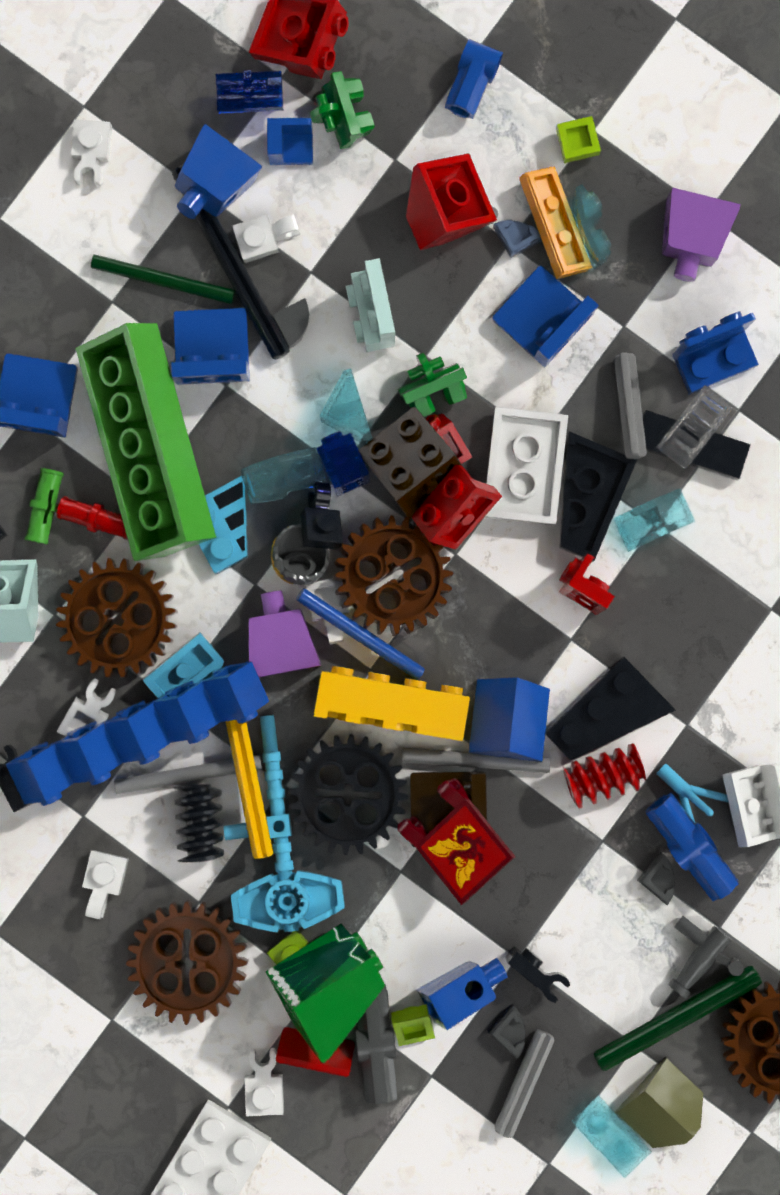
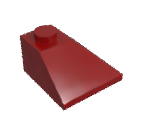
[406,153,497,250]

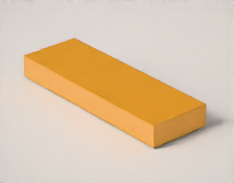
[519,166,592,279]

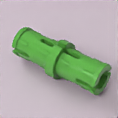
[24,468,64,545]

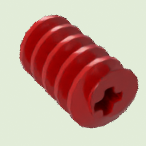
[563,744,646,809]

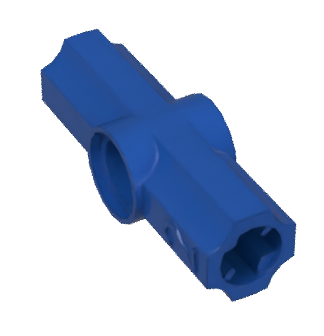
[646,792,739,902]

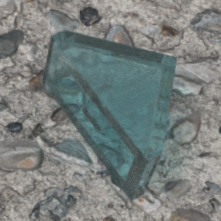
[319,368,373,445]
[613,488,695,552]

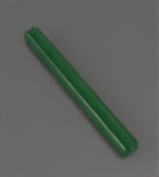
[594,966,762,1071]

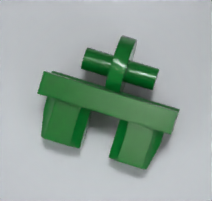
[310,71,375,149]
[397,353,467,417]

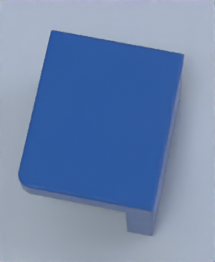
[267,118,313,165]

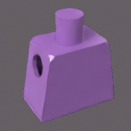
[662,188,741,282]
[248,590,321,678]

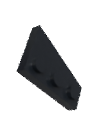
[559,431,637,562]
[545,657,676,760]

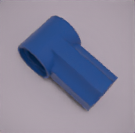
[445,39,503,119]

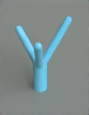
[656,763,729,823]

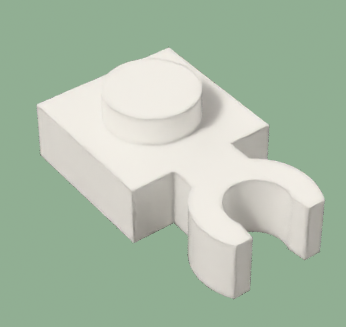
[71,119,112,186]
[57,678,116,737]
[244,1048,284,1116]

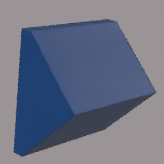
[468,677,550,762]

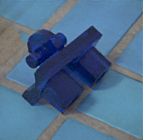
[216,69,284,113]

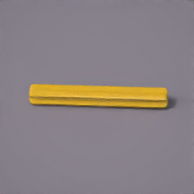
[225,720,273,859]

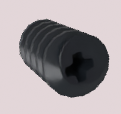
[174,784,224,862]

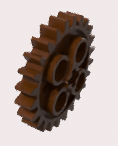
[333,515,453,636]
[56,558,178,678]
[126,900,249,1025]
[721,981,780,1104]

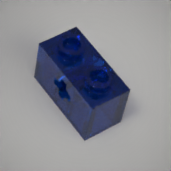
[316,431,370,497]

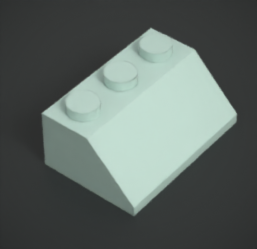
[0,559,38,643]

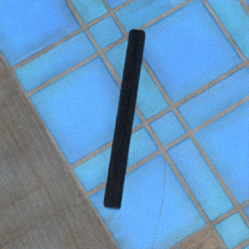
[172,164,290,360]

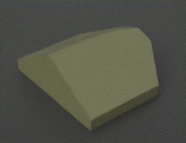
[615,1057,704,1148]

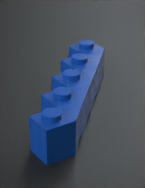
[6,661,269,806]

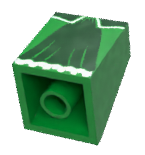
[265,923,385,1064]

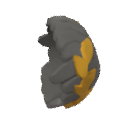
[271,525,329,585]

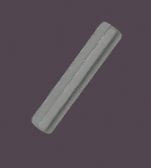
[614,352,647,459]
[495,1029,554,1138]

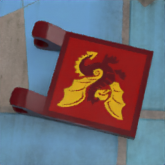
[397,778,516,905]

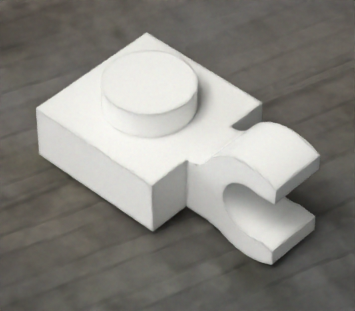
[233,215,300,263]
[305,578,349,645]
[82,850,129,919]

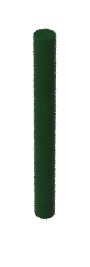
[91,254,235,304]

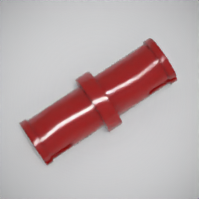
[56,496,128,540]

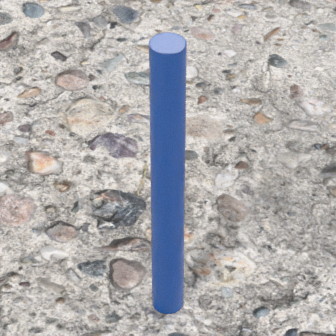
[296,588,425,680]

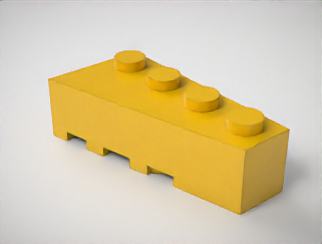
[314,666,470,741]

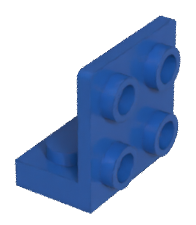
[492,266,599,368]
[171,308,250,385]
[672,311,759,394]
[0,353,78,438]

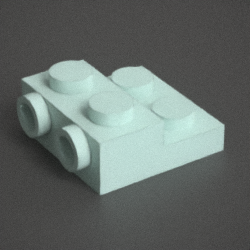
[345,258,395,352]

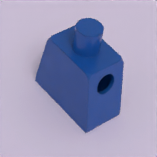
[174,124,262,219]
[417,958,508,1030]

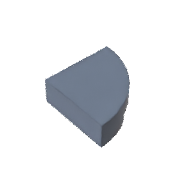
[493,220,542,258]

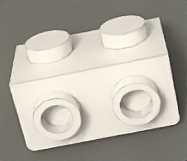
[722,763,780,847]

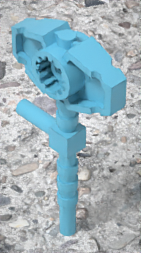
[223,715,345,933]

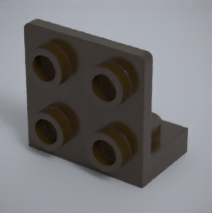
[358,407,462,519]
[410,771,487,847]

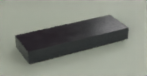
[643,410,751,480]

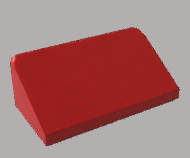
[275,1027,355,1077]

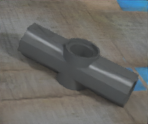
[356,984,398,1104]

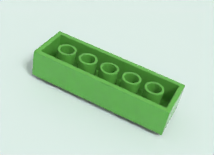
[75,323,216,561]

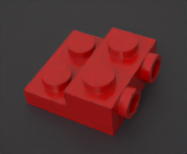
[249,0,349,79]

